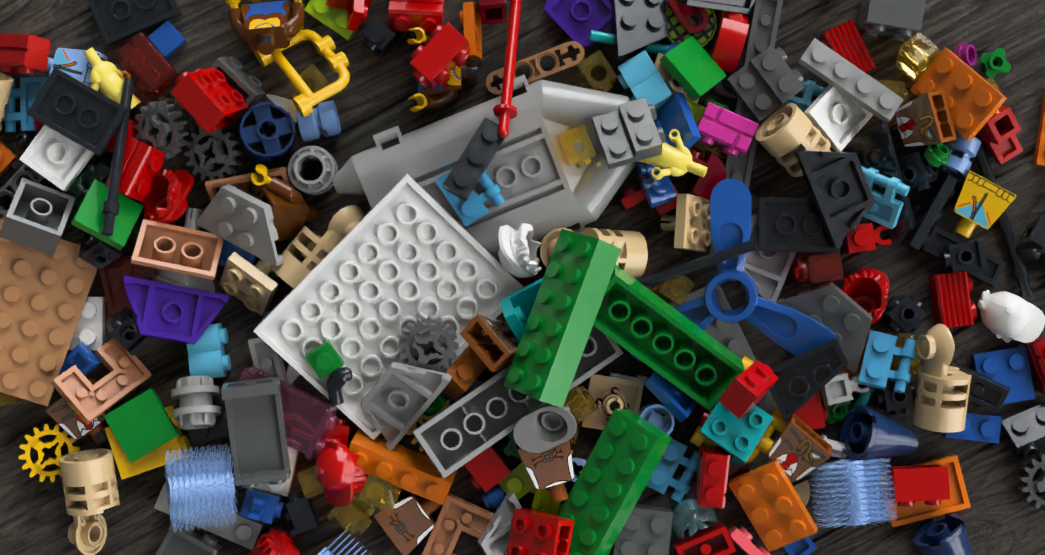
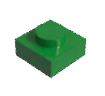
[305,340,344,379]

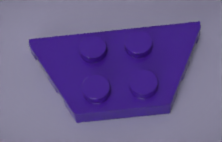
[544,0,614,48]
[122,275,230,345]

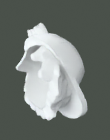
[498,223,542,278]
[977,290,1045,343]

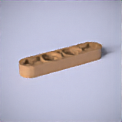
[486,41,585,95]

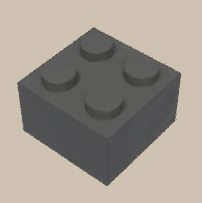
[855,0,926,44]
[0,178,76,256]
[611,504,673,555]

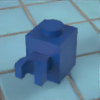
[240,488,285,524]

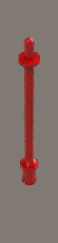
[493,0,521,138]

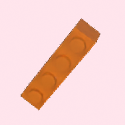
[349,428,458,505]

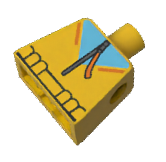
[953,171,1017,238]

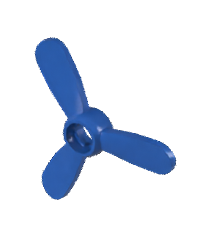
[632,179,835,362]

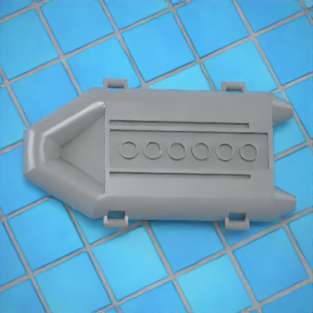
[332,74,636,260]

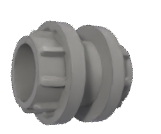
[288,146,339,195]
[171,376,221,430]

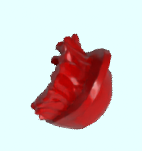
[141,168,194,224]
[841,268,890,333]
[315,438,367,507]

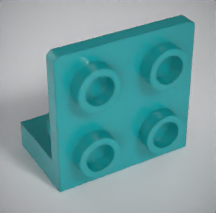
[499,277,544,342]
[700,401,774,466]

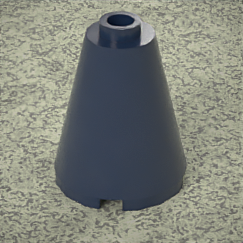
[840,405,919,460]
[912,513,973,555]

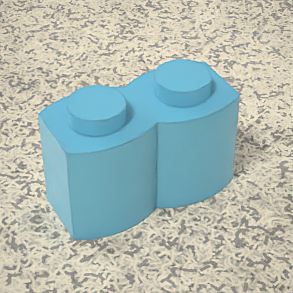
[617,50,673,110]
[187,323,231,378]

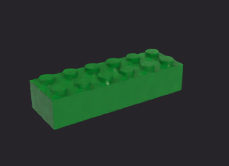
[504,229,621,408]
[593,265,745,411]
[557,408,672,555]

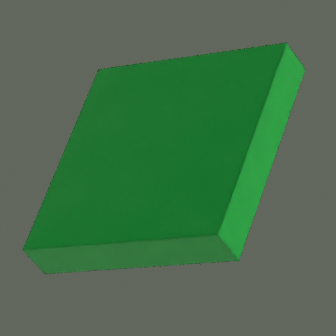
[660,36,727,101]
[71,179,143,251]
[104,388,180,463]

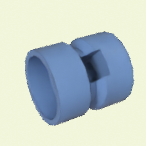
[296,100,341,142]
[938,129,982,178]
[639,402,675,435]

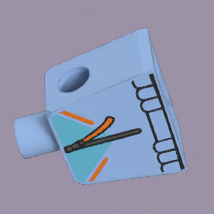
[44,48,108,90]

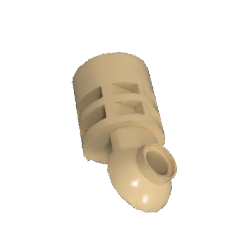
[756,103,832,177]
[270,205,365,289]
[540,228,648,280]
[912,324,971,433]
[59,448,120,555]

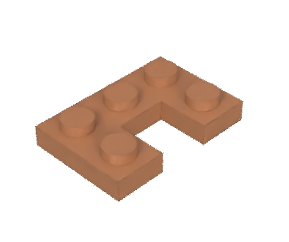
[51,338,152,425]
[422,493,494,555]

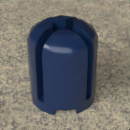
[240,102,295,165]

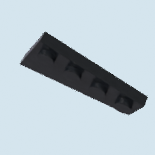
[842,121,917,239]

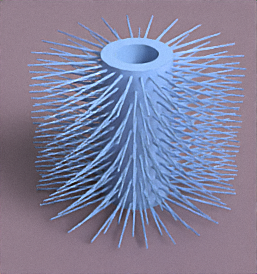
[164,445,237,532]
[810,458,898,528]

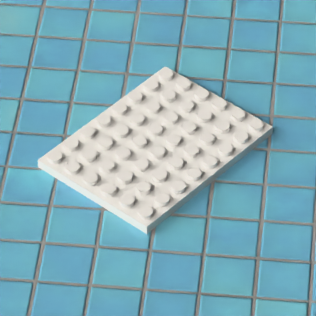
[253,174,524,440]

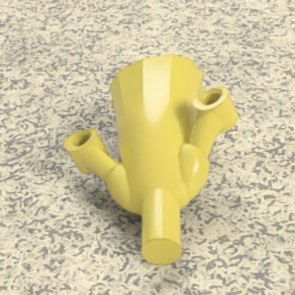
[83,47,141,109]
[637,129,708,180]

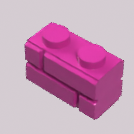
[697,102,759,157]

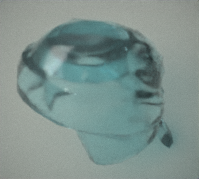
[672,498,718,540]

